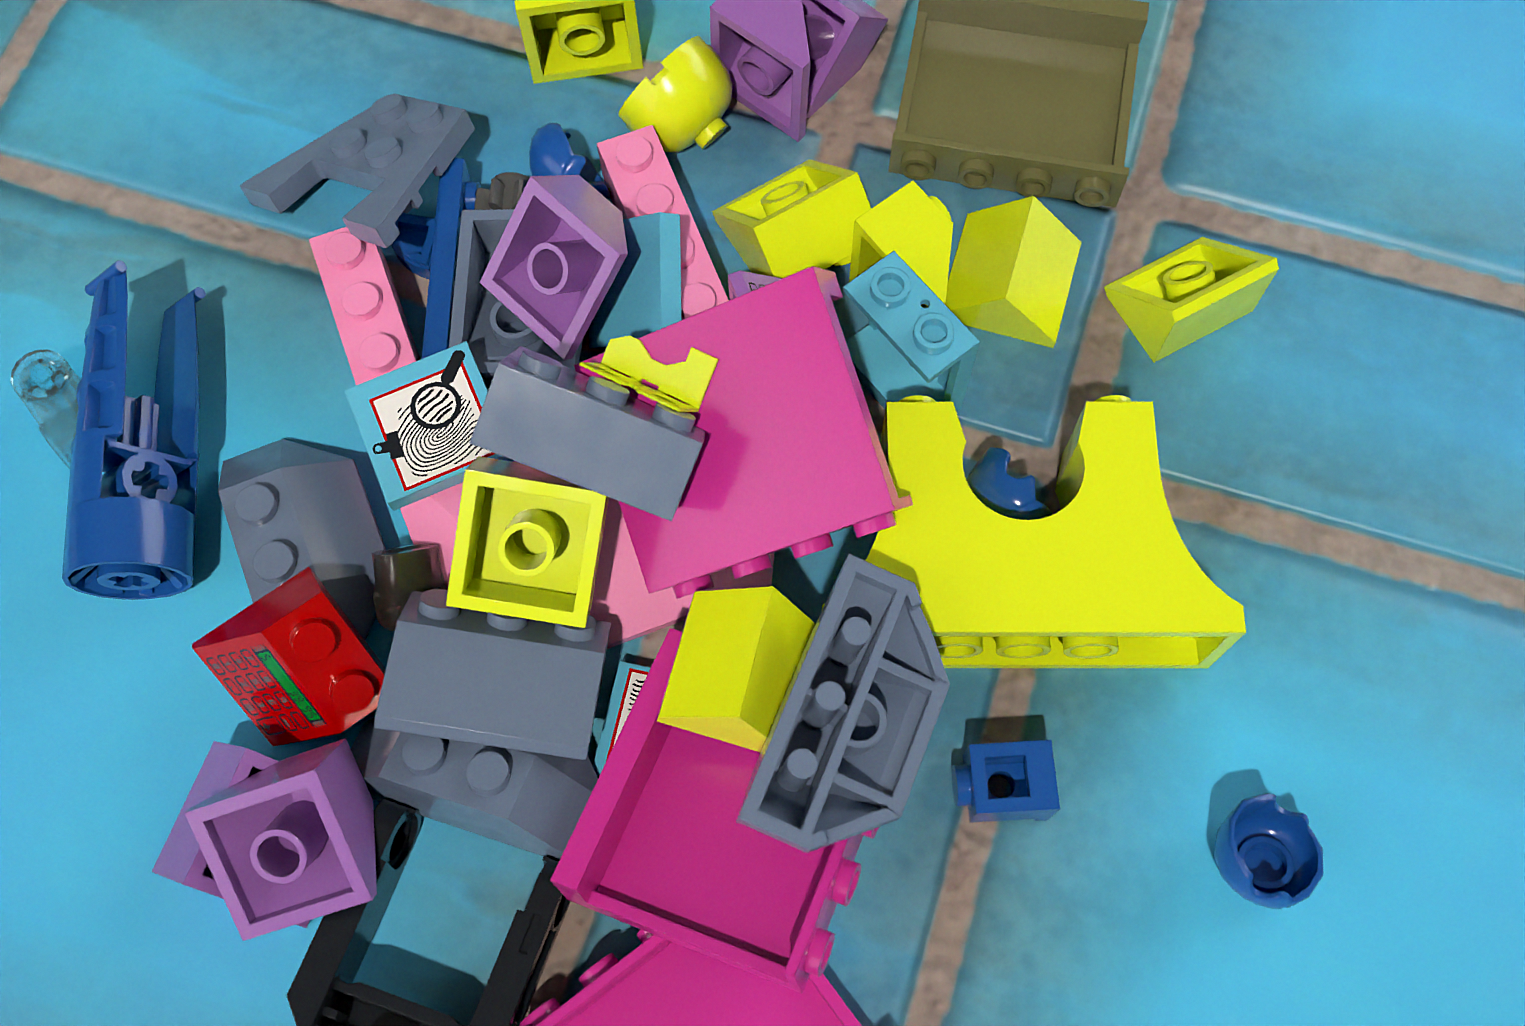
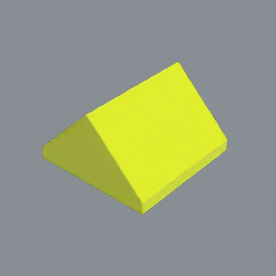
[945,196,1081,348]
[1104,237,1279,363]
[657,586,816,752]

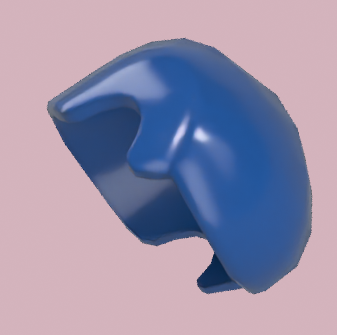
[529,122,611,199]
[967,447,1053,520]
[1214,793,1323,909]

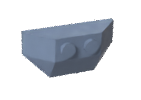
[218,439,395,640]
[736,554,950,853]
[351,717,598,860]

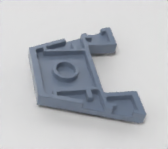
[240,93,475,248]

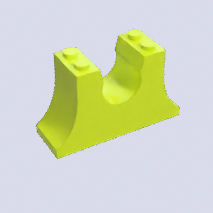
[822,395,1246,668]

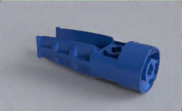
[62,260,206,600]

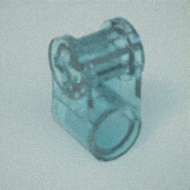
[11,349,117,469]

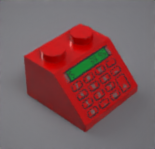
[192,566,386,746]

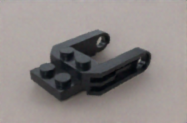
[286,799,571,1026]

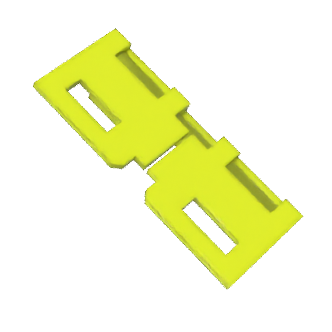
[579,336,719,412]

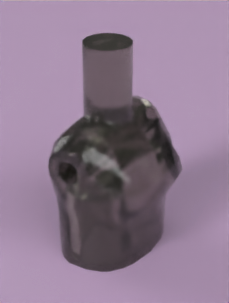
[371,544,448,632]

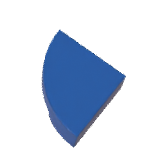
[391,213,435,279]

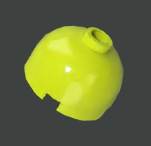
[618,36,732,152]

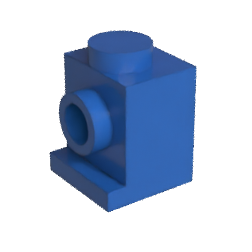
[952,740,1060,823]

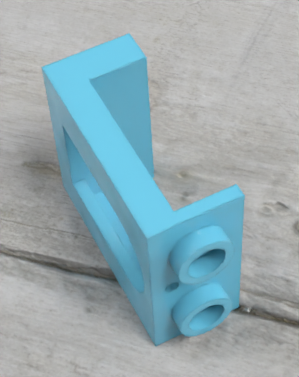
[843,251,980,412]

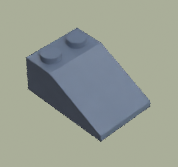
[449,209,583,379]

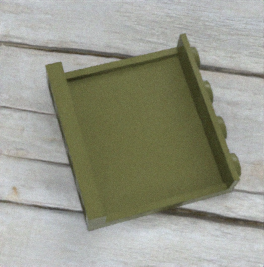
[888,0,1149,208]

